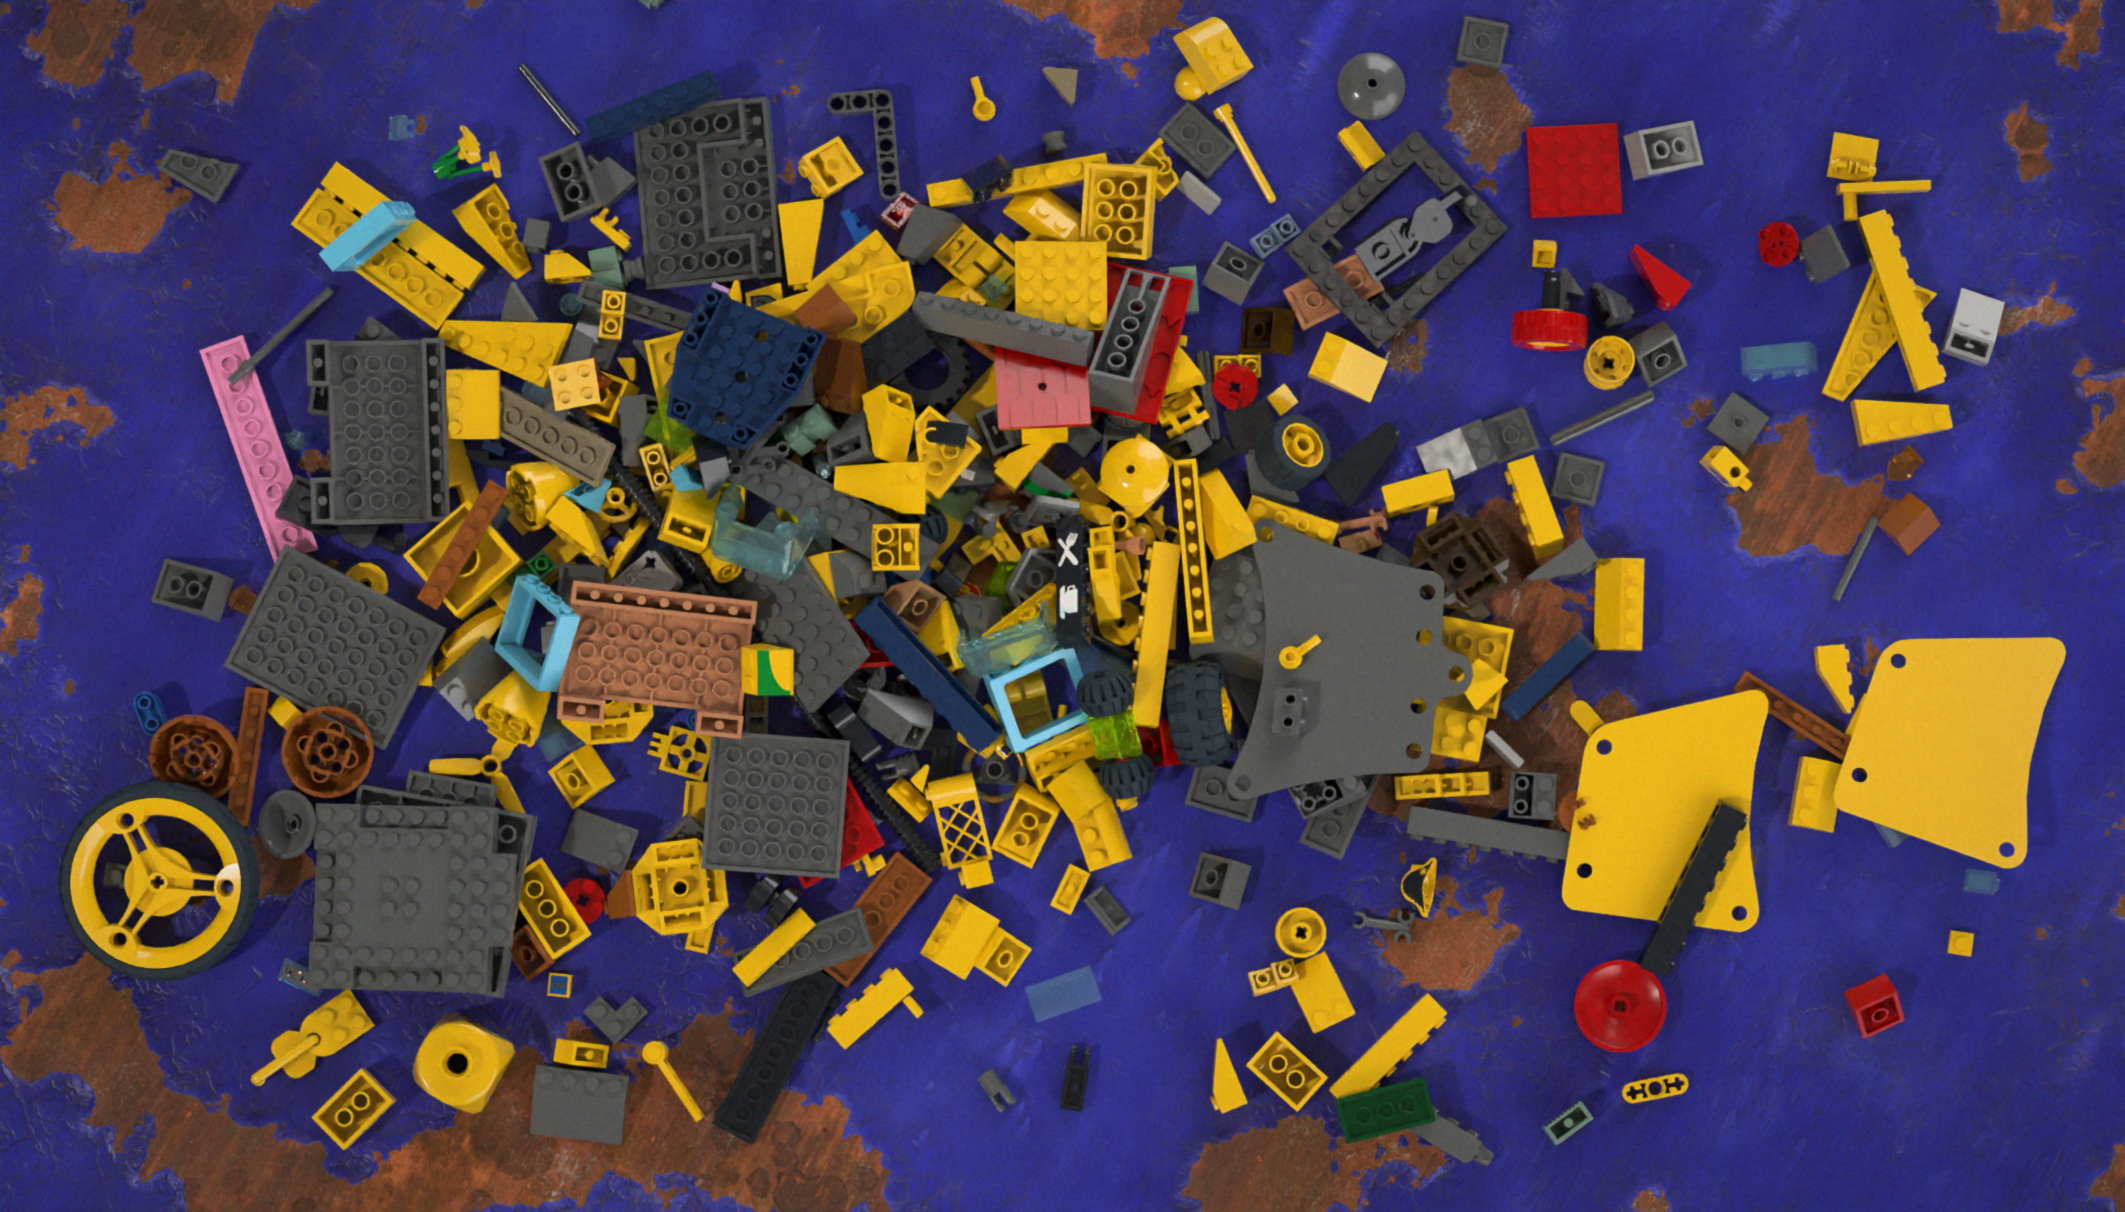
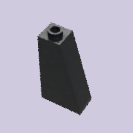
[1321,422,1400,509]

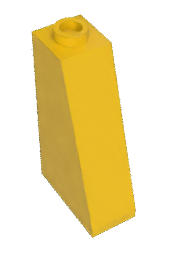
[778,199,825,291]

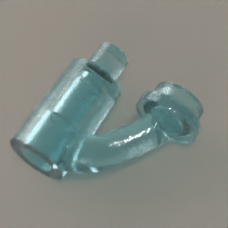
[812,455,835,479]

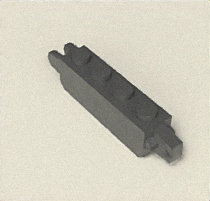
[1408,1106,1494,1166]

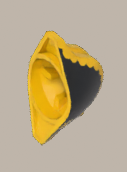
[1401,858,1437,918]

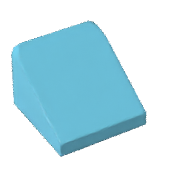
[670,464,703,491]

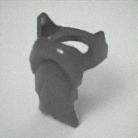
[962,499,1020,538]

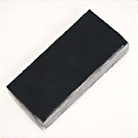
[1188,436,1236,476]

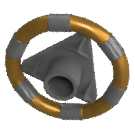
[961,742,1028,804]

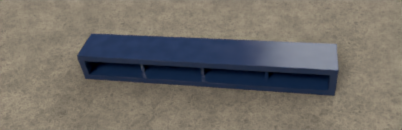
[853,595,1003,753]

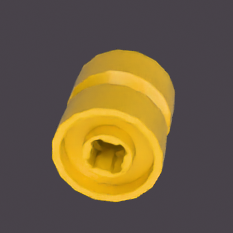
[702,539,742,583]

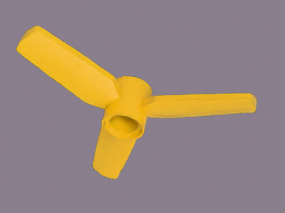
[1068,481,1169,581]
[429,739,526,814]

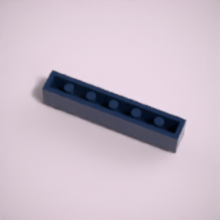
[584,70,724,146]

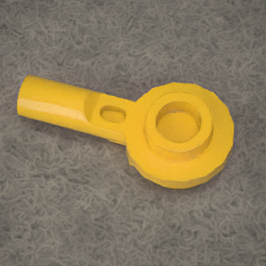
[970,76,996,121]
[1279,634,1321,669]

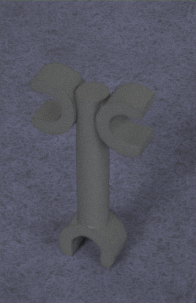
[1353,910,1414,945]

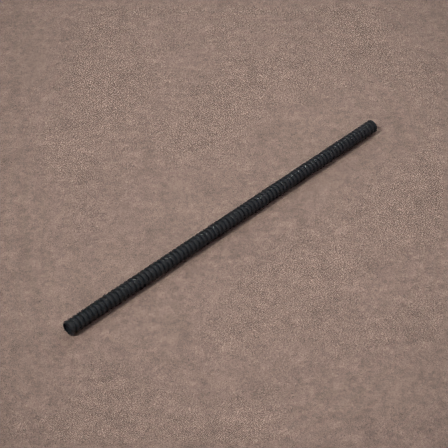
[566,406,942,874]

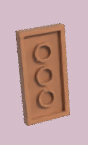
[1283,254,1385,331]

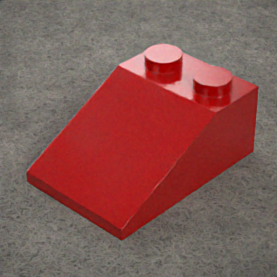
[1628,244,1691,312]

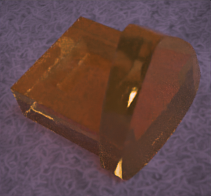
[1887,445,1924,481]
[228,584,258,616]

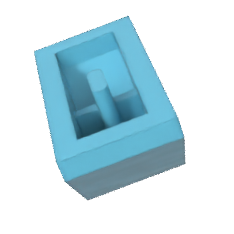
[563,478,611,514]

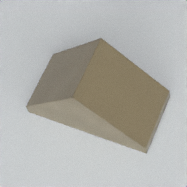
[1042,67,1078,108]

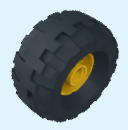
[1166,660,1236,768]

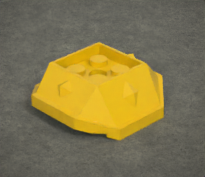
[561,700,654,745]
[632,838,729,936]

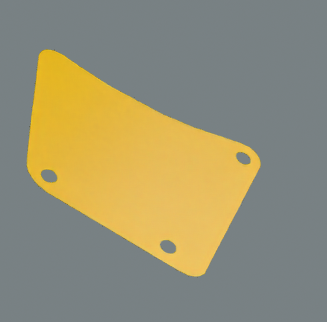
[1833,637,2066,869]
[1562,690,1768,932]

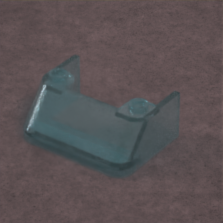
[710,482,819,580]
[956,600,1058,678]

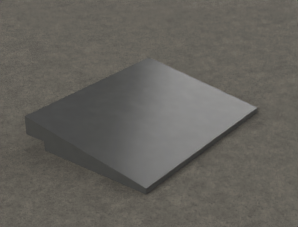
[633,97,785,291]

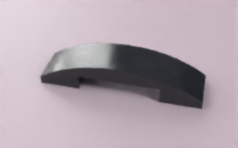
[466,450,546,472]

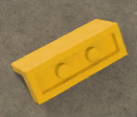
[1381,469,1454,518]

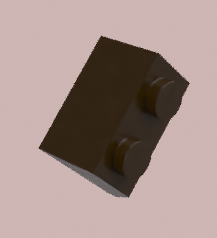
[1240,307,1295,357]

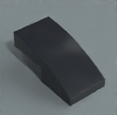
[925,421,969,449]

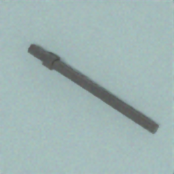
[227,287,334,386]

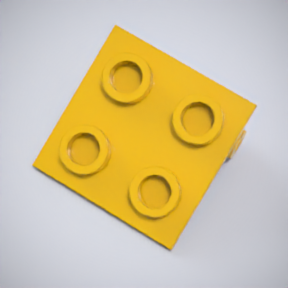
[1827,132,1879,183]
[547,358,601,411]

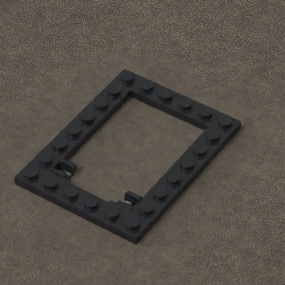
[1283,130,1508,350]

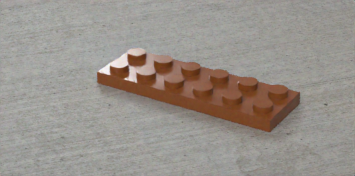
[824,852,933,988]

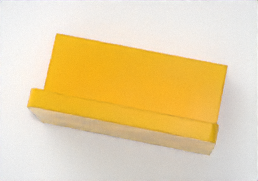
[1337,121,1385,172]

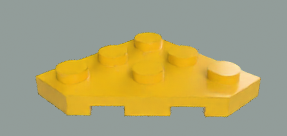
[914,406,982,501]
[604,516,652,584]

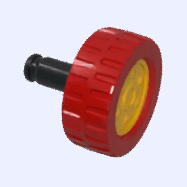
[1511,270,1588,352]

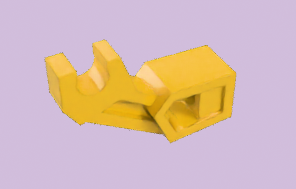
[1144,505,1181,552]

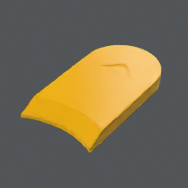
[1570,700,1605,736]

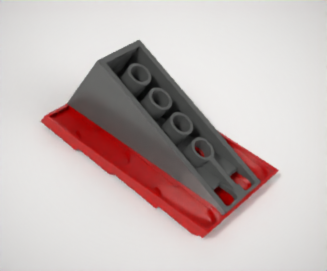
[1087,262,1194,425]

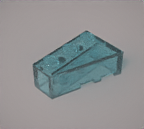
[1741,341,1818,380]

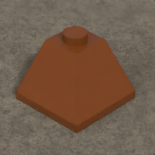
[604,870,637,919]

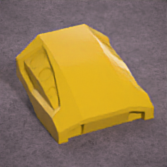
[871,524,920,571]

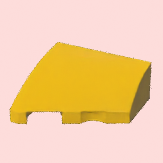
[1134,137,1179,202]

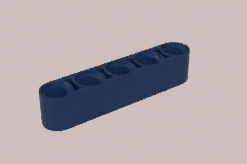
[1499,631,1596,723]

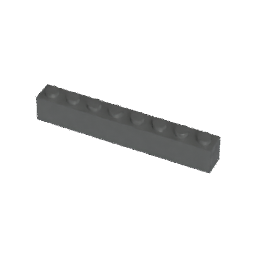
[912,291,1094,367]
[1405,806,1587,868]

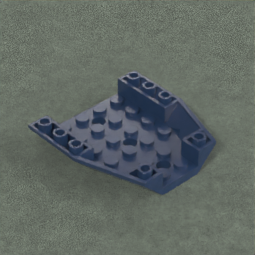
[666,285,828,450]

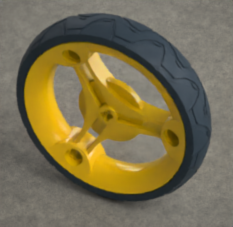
[59,781,260,982]

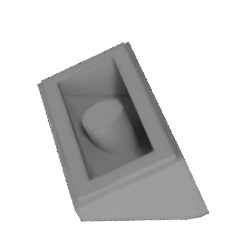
[1176,171,1221,215]

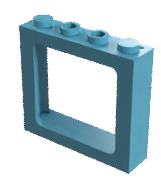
[318,201,417,272]
[494,574,580,692]
[982,641,1094,754]

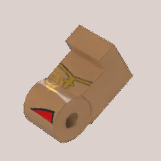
[1337,528,1383,554]

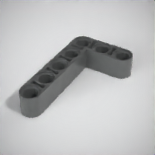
[827,89,901,203]

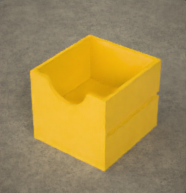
[403,499,525,621]

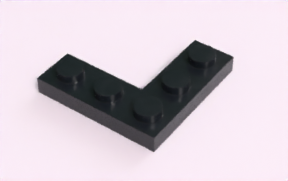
[887,728,958,782]

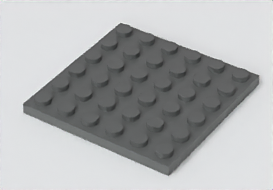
[701,733,850,879]

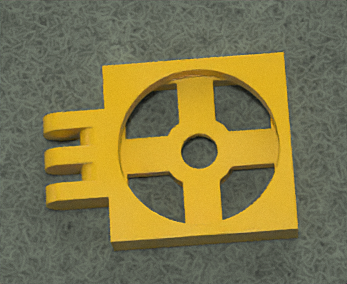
[647,725,711,782]

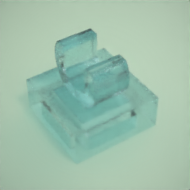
[389,115,415,141]

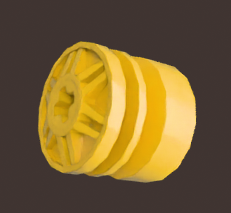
[1583,336,1635,390]

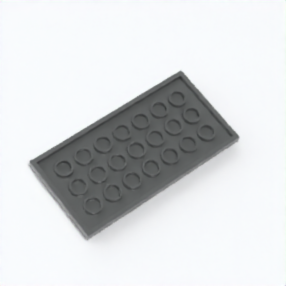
[724,511,871,713]

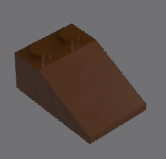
[814,336,868,415]

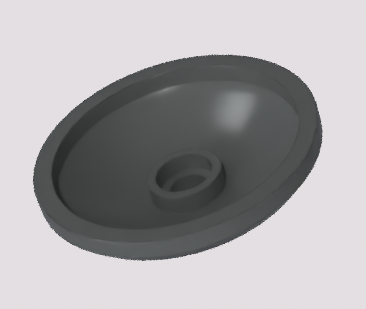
[1337,52,1405,120]
[258,790,316,859]

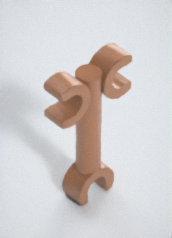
[1330,507,1388,536]

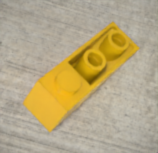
[1814,644,1854,714]

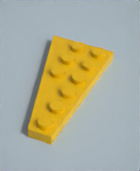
[1821,270,1937,402]
[437,320,573,389]

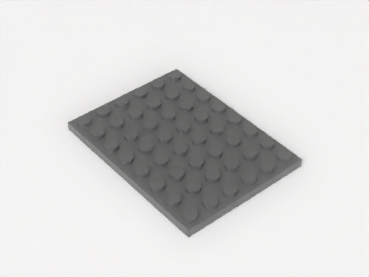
[224,544,448,750]

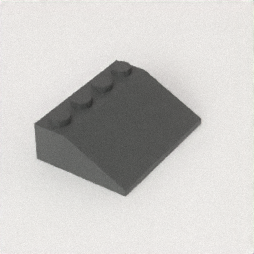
[530,1064,630,1145]

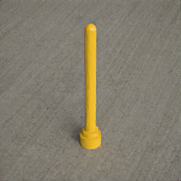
[1213,103,1276,203]

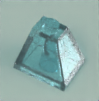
[537,708,586,763]

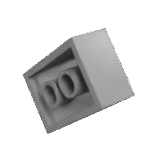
[1623,120,1704,180]

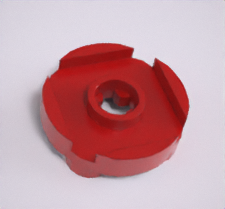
[1212,363,1258,410]
[563,878,606,924]

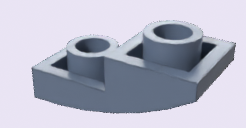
[1249,213,1301,260]

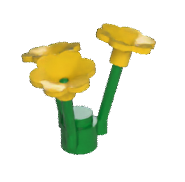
[432,125,501,180]

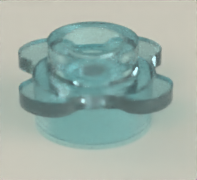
[980,274,1008,302]
[285,429,307,450]

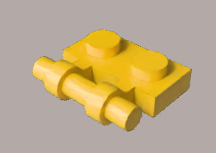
[1158,387,1210,440]

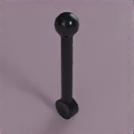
[811,999,838,1043]

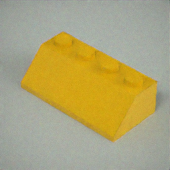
[1593,558,1644,652]
[519,857,592,960]

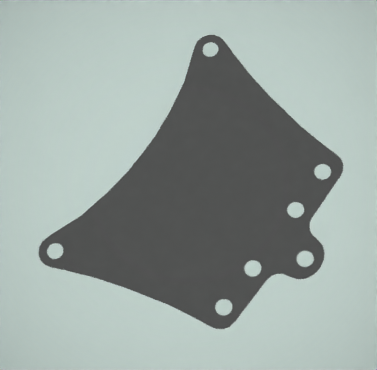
[1227,519,1473,800]

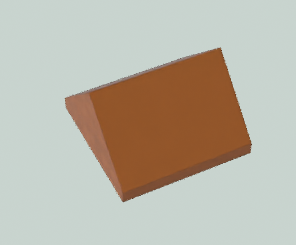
[793,283,857,337]
[1877,492,1941,556]
[510,924,557,982]

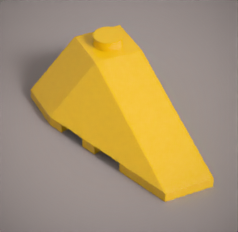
[452,183,532,280]

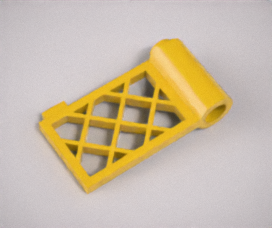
[924,772,993,870]
[642,1041,705,1122]

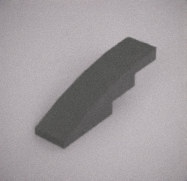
[543,329,594,423]

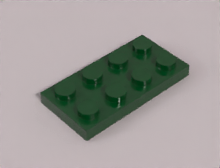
[1335,1076,1436,1144]

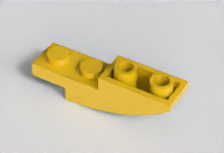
[639,442,674,512]
[1088,526,1122,621]
[433,605,505,677]

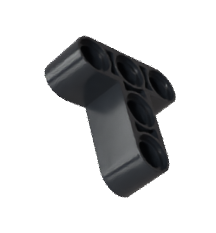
[931,551,972,601]
[823,696,883,764]

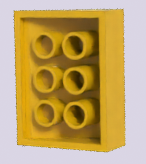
[1080,163,1158,260]

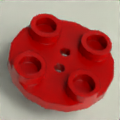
[1758,222,1799,267]

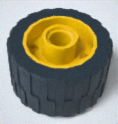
[1254,414,1331,492]

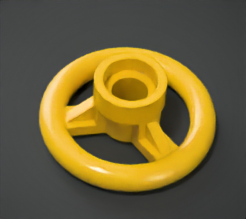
[596,481,637,523]

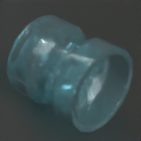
[560,293,584,319]

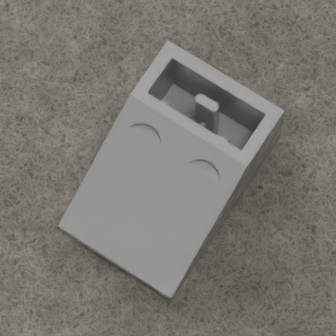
[1940,288,2005,367]

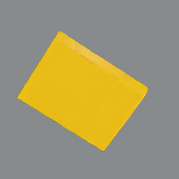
[1046,759,1110,824]

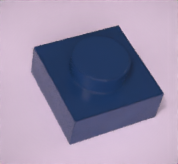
[481,439,508,459]

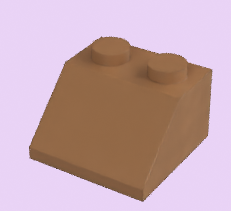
[882,579,947,633]

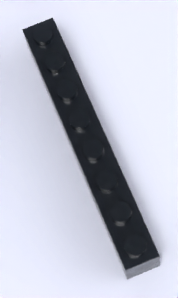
[1636,799,1747,978]

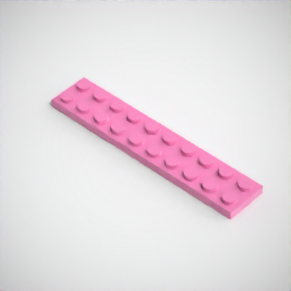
[199,335,319,563]

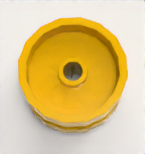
[1275,908,1326,958]

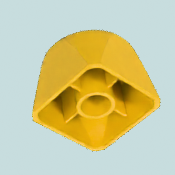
[412,1011,515,1114]

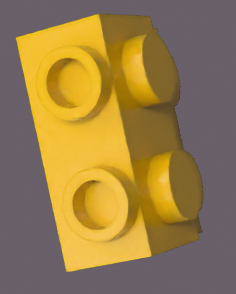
[798,136,864,200]

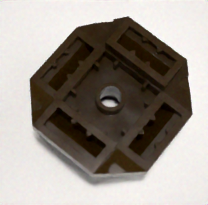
[1409,511,1509,610]

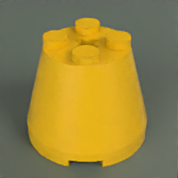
[506,461,582,531]
[474,669,552,747]

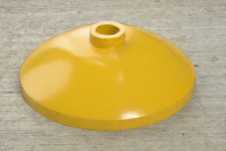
[1101,438,1169,507]

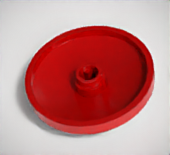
[1574,960,1667,1052]

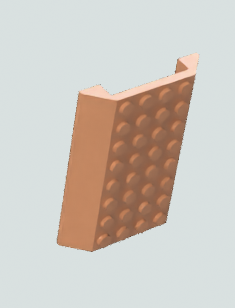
[557,580,757,739]

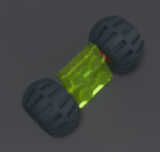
[1076,668,1155,800]

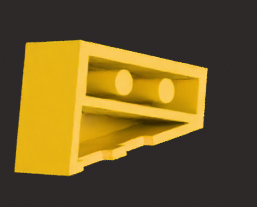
[1164,344,1206,398]

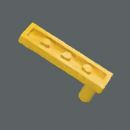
[1836,180,1931,221]

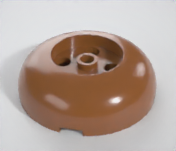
[281,706,374,798]
[148,714,240,798]

